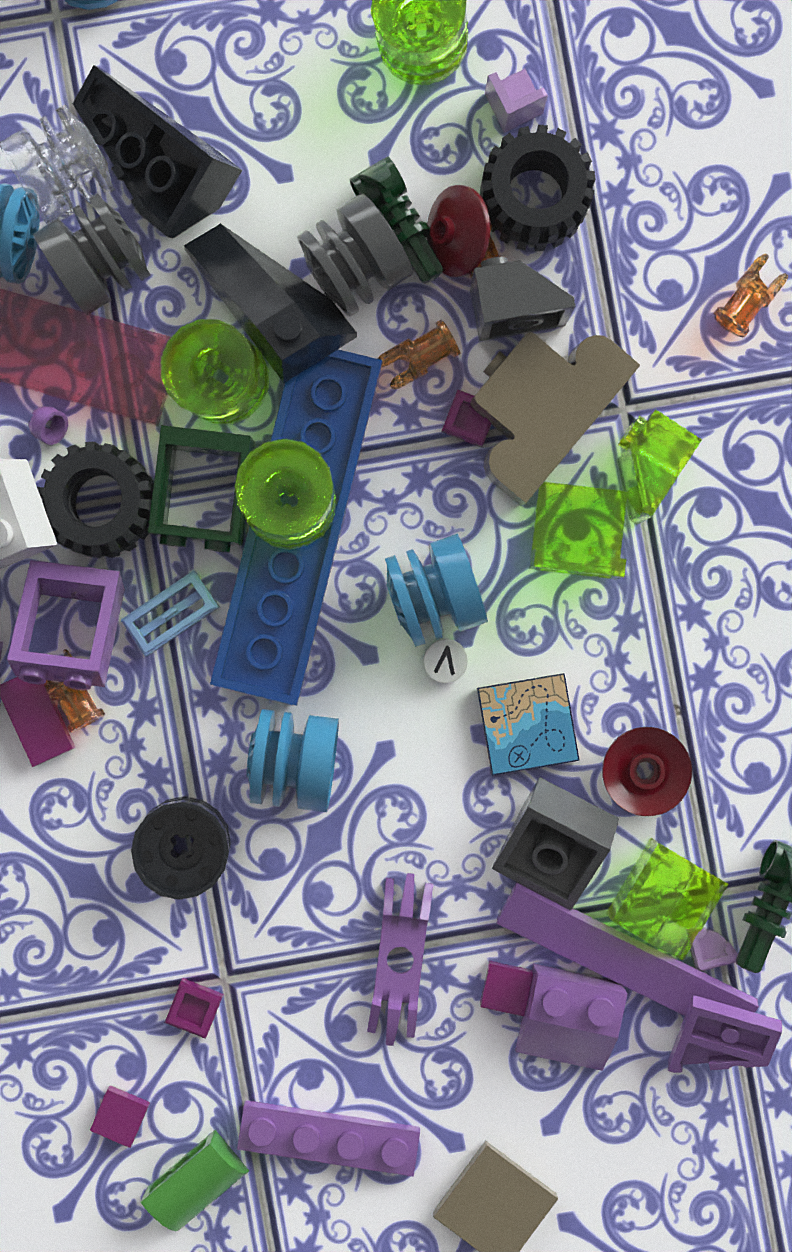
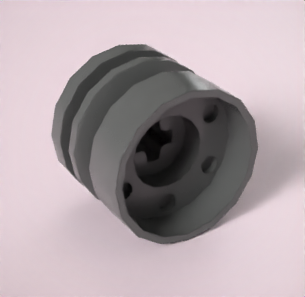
[33,193,151,316]
[297,193,413,317]

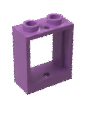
[7,560,125,690]

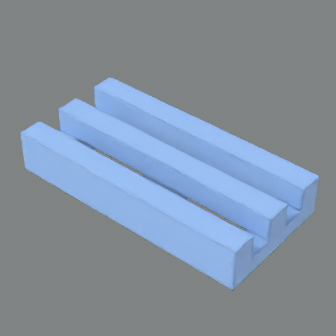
[121,570,220,656]

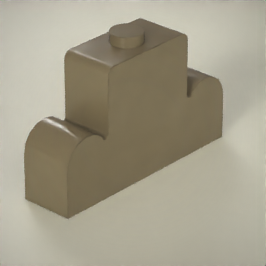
[470,332,640,505]

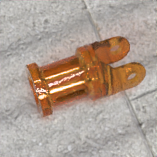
[713,253,788,337]
[377,320,461,389]
[43,649,106,733]

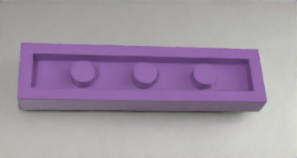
[237,1100,420,1177]

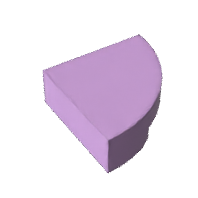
[684,926,738,971]

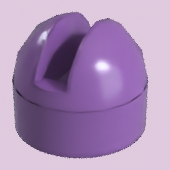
[28,406,68,445]

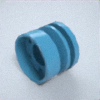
[0,183,40,284]
[385,534,488,647]
[247,709,339,812]

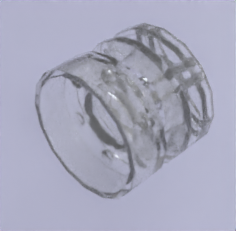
[0,104,115,225]

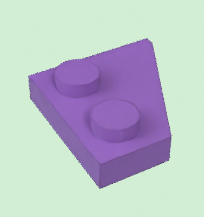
[668,995,782,1073]

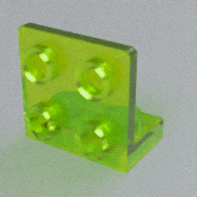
[529,482,627,580]

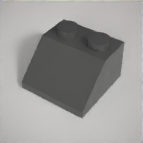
[470,257,575,342]
[492,777,619,910]

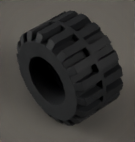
[480,125,596,252]
[37,441,154,558]

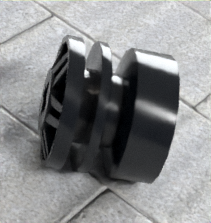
[131,796,231,900]

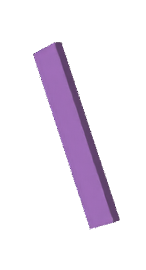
[496,882,759,1016]

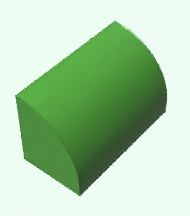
[140,1130,249,1231]

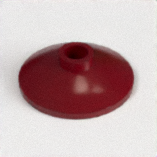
[426,185,490,277]
[602,727,692,816]

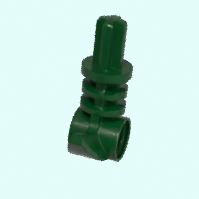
[349,156,443,284]
[736,840,792,973]

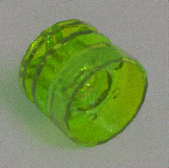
[371,0,469,85]
[161,319,269,425]
[235,439,337,550]

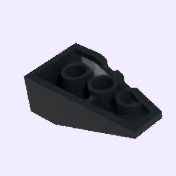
[72,65,242,239]
[184,223,357,383]

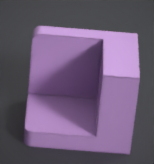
[485,69,548,133]

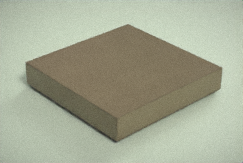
[433,1141,558,1252]

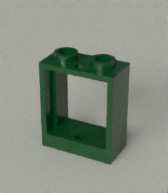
[148,425,255,553]

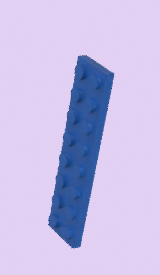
[210,349,383,706]

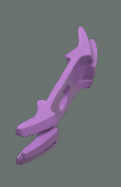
[367,873,433,1046]

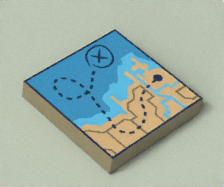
[476,673,580,776]

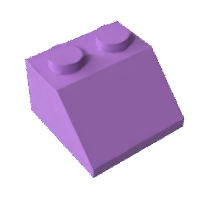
[515,963,628,1071]

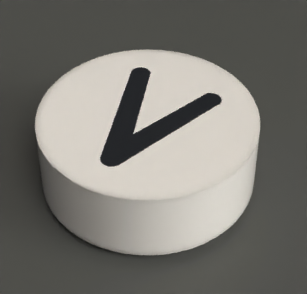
[423,639,468,683]

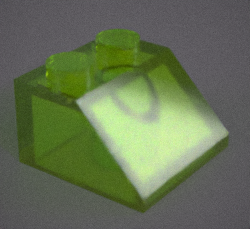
[617,409,702,525]
[606,837,729,960]

